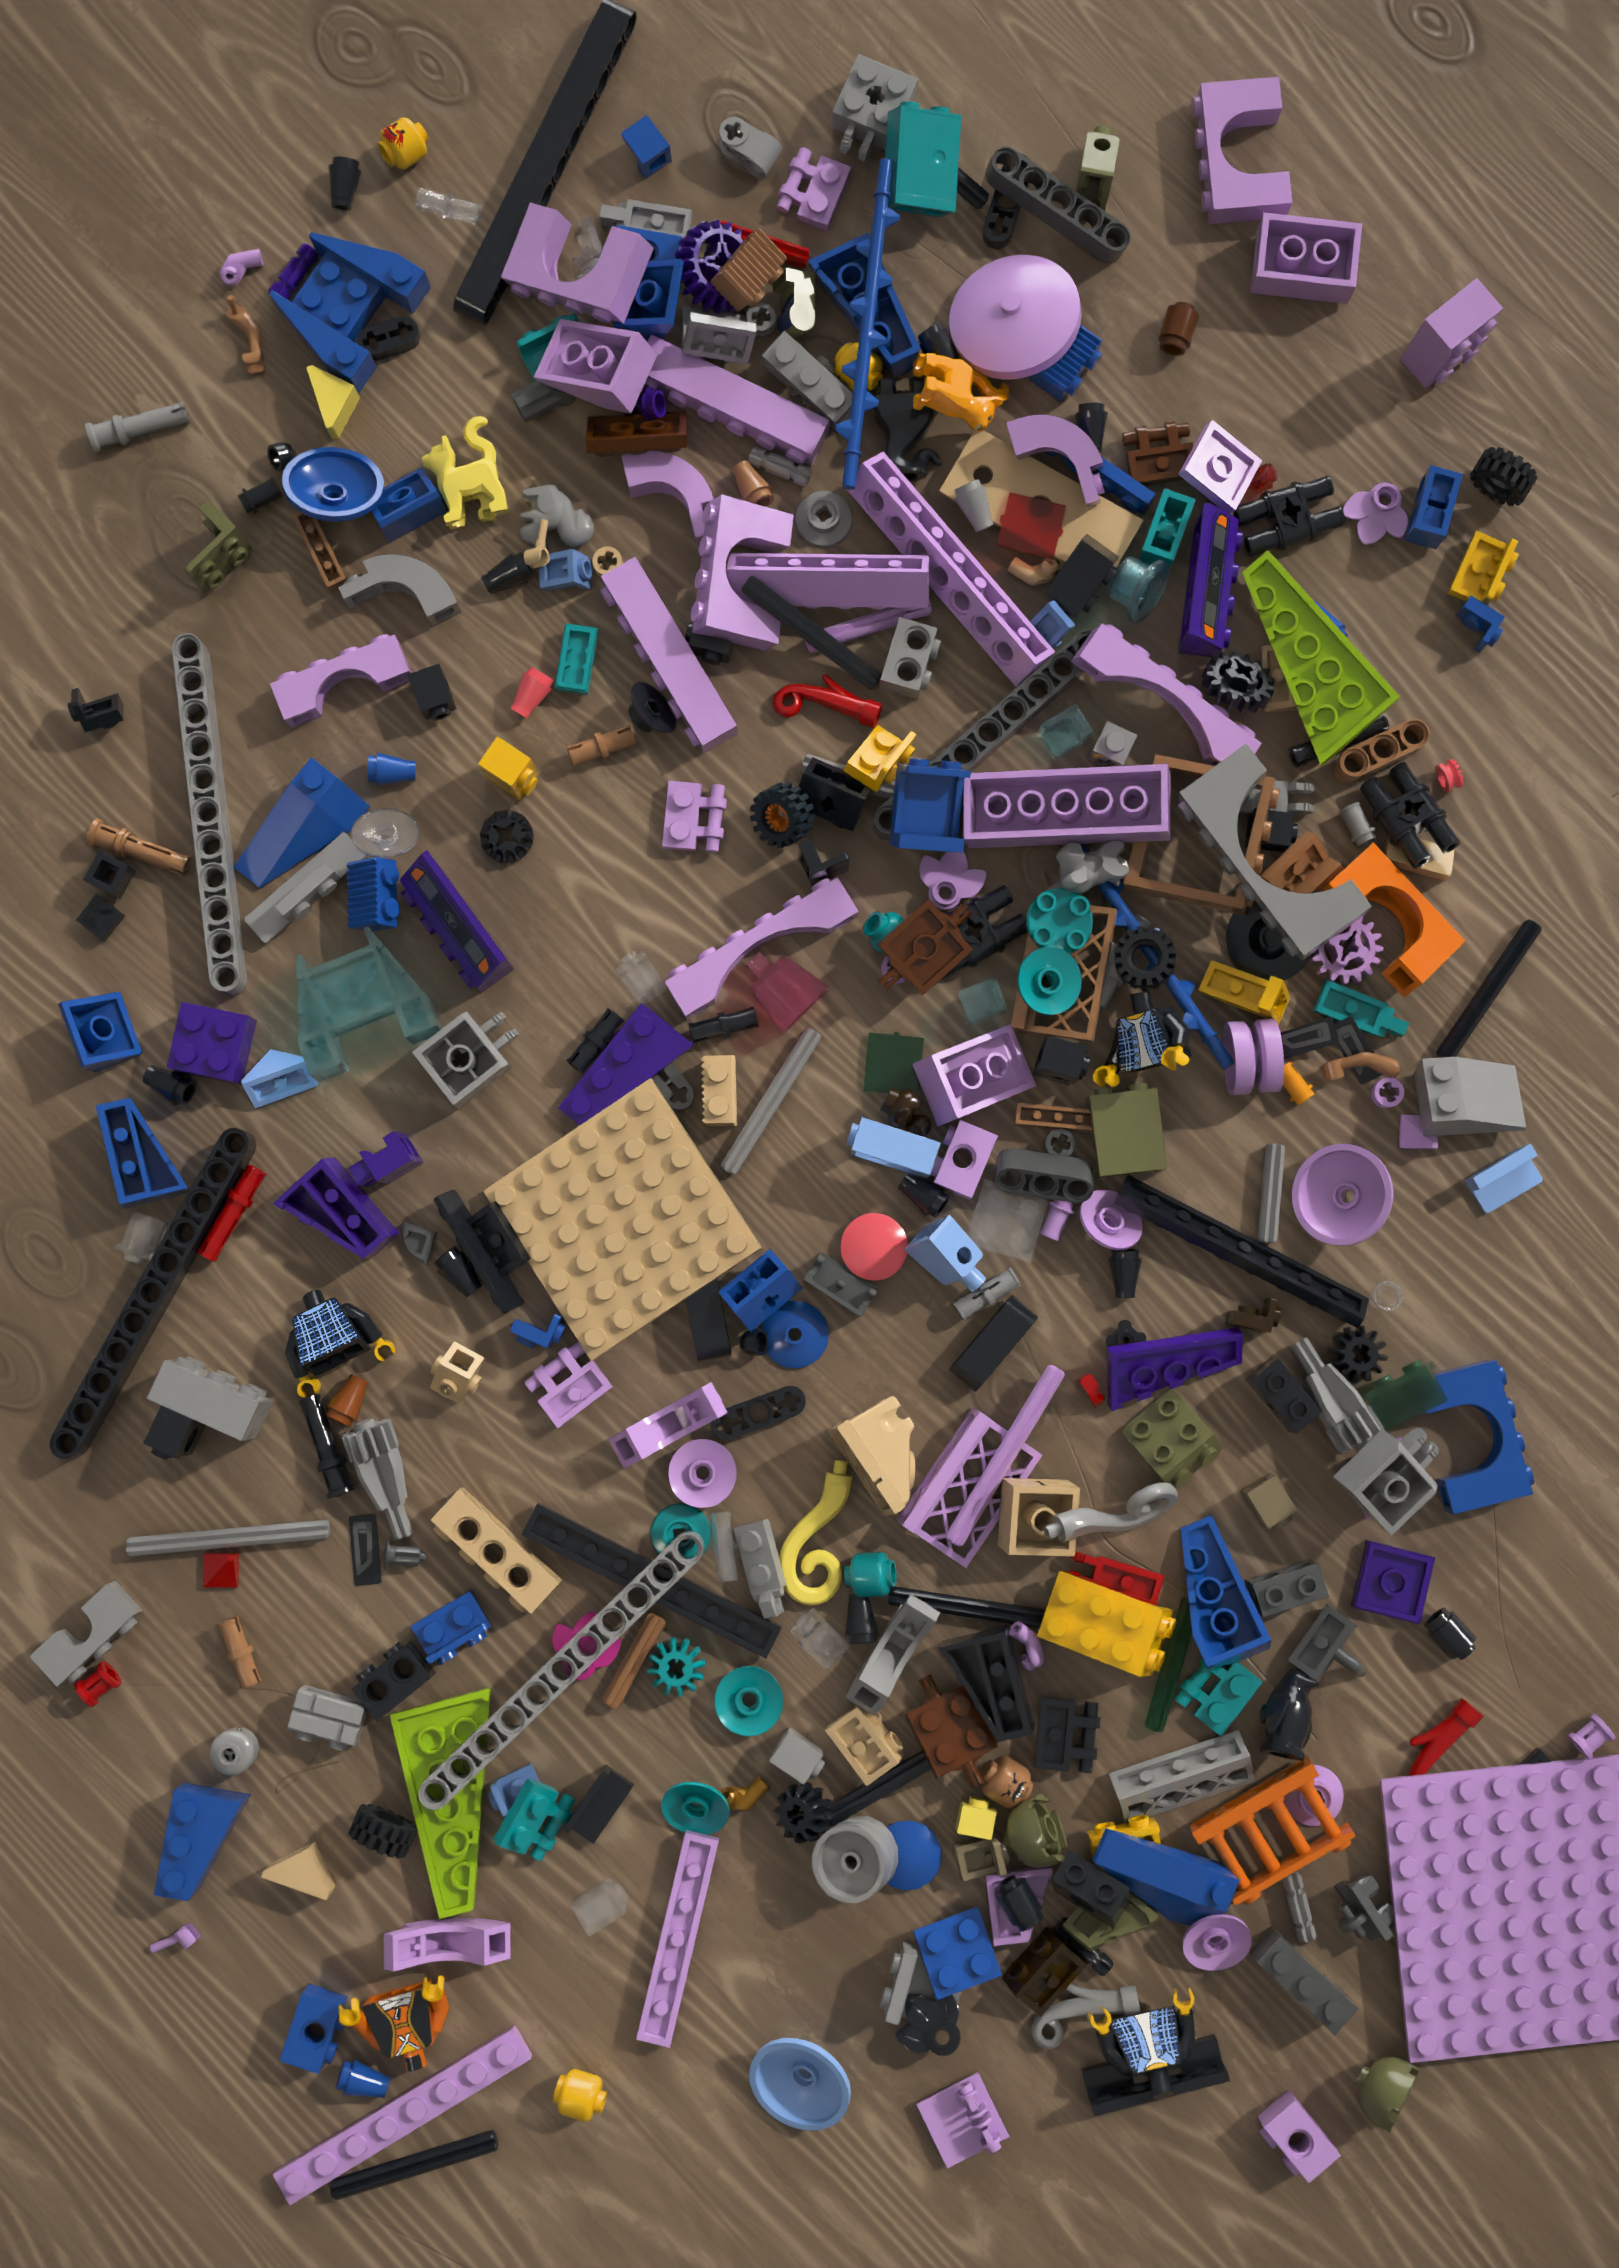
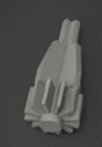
[1291,1337,1384,1455]
[341,1418,413,1540]

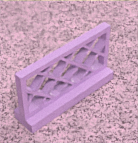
[896,1407,1042,1568]

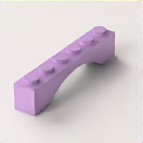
[1071,623,1262,766]
[665,877,859,1020]

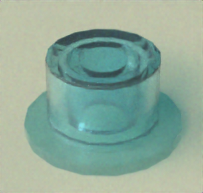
[1108,556,1170,623]

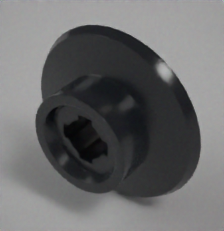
[628,682,676,733]

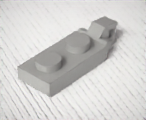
[600,199,693,237]
[733,1519,786,1619]

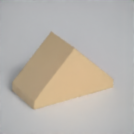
[261,1842,335,1900]

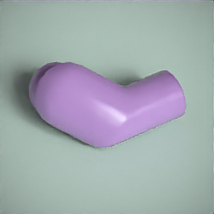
[220,249,264,286]
[1009,1621,1045,1671]

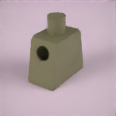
[1075,125,1120,211]

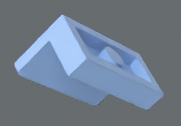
[1464,1144,1543,1213]

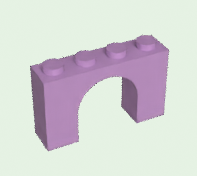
[1192,77,1292,224]
[501,202,654,324]
[691,494,794,651]

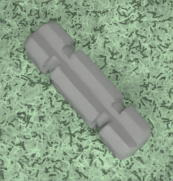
[748,446,812,486]
[1282,1872,1316,1943]

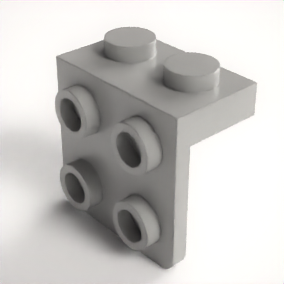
[880,1942,962,2025]

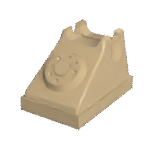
[827,1396,915,1516]

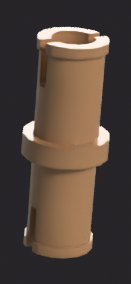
[566,724,636,767]
[217,1616,262,1689]

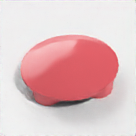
[840,1213,908,1281]

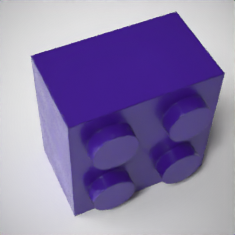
[166,1002,257,1085]

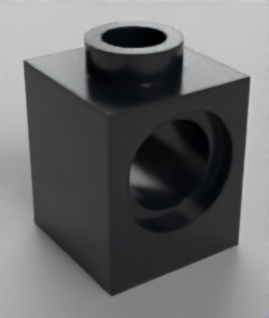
[408,664,457,721]
[1245,808,1298,852]

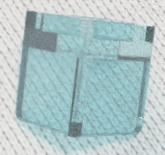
[1039,704,1093,758]
[958,977,1007,1026]

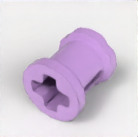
[1568,1714,1616,1760]

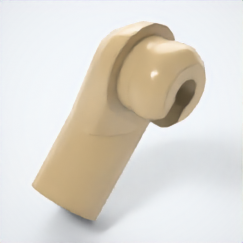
[1007,557,1059,586]

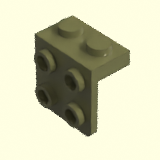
[1122,1390,1223,1488]

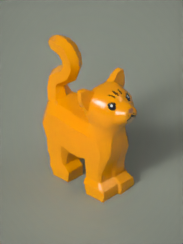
[913,353,1009,432]

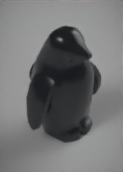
[1260,1669,1319,1761]

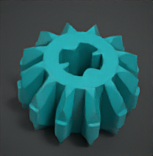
[647,1637,706,1697]

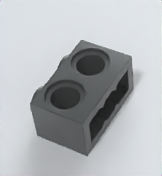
[1245,1559,1329,1617]

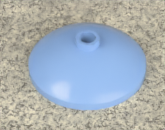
[749,2038,851,2131]

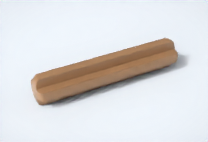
[602,1613,666,1709]

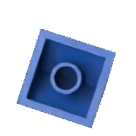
[371,467,447,543]
[58,991,143,1072]

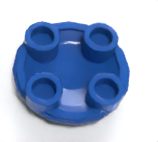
[886,1820,942,1890]

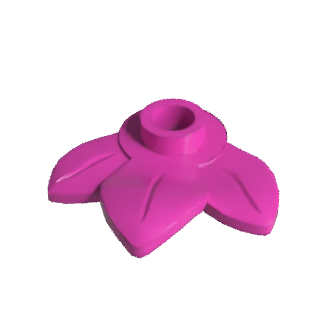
[552,1612,621,1680]

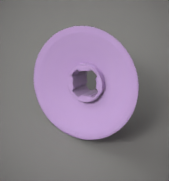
[1283,1765,1344,1827]

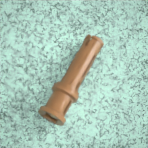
[86,818,191,877]

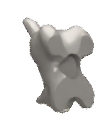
[1047,840,1129,895]

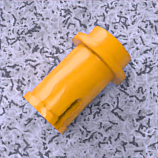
[1283,1061,1314,1106]

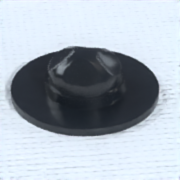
[1226,900,1311,981]

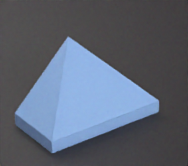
[241,1049,318,1109]

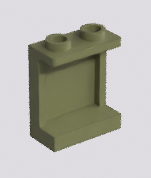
[1086,1083,1167,1178]

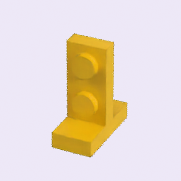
[1198,960,1291,1026]

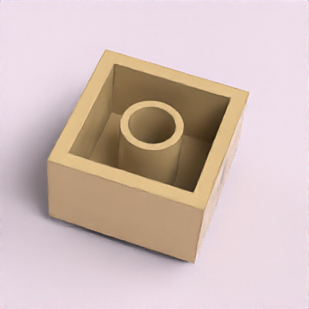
[997,1478,1080,1556]

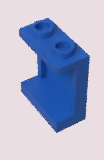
[889,758,971,853]

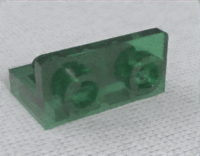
[1365,1359,1448,1431]

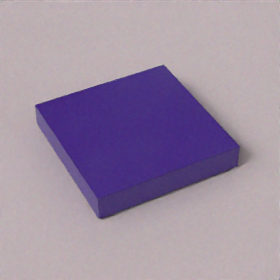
[1351,1540,1435,1625]

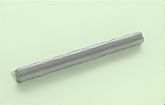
[126,1520,331,1556]

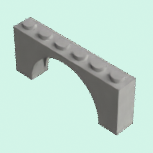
[1177,743,1372,961]

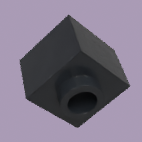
[83,851,136,900]

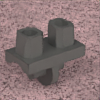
[1335,1875,1394,1942]

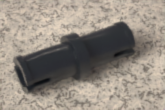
[689,1006,759,1044]
[566,1008,624,1074]

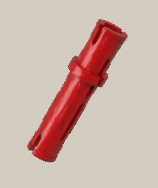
[196,1163,267,1262]

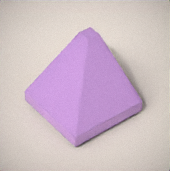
[1399,1114,1438,1150]

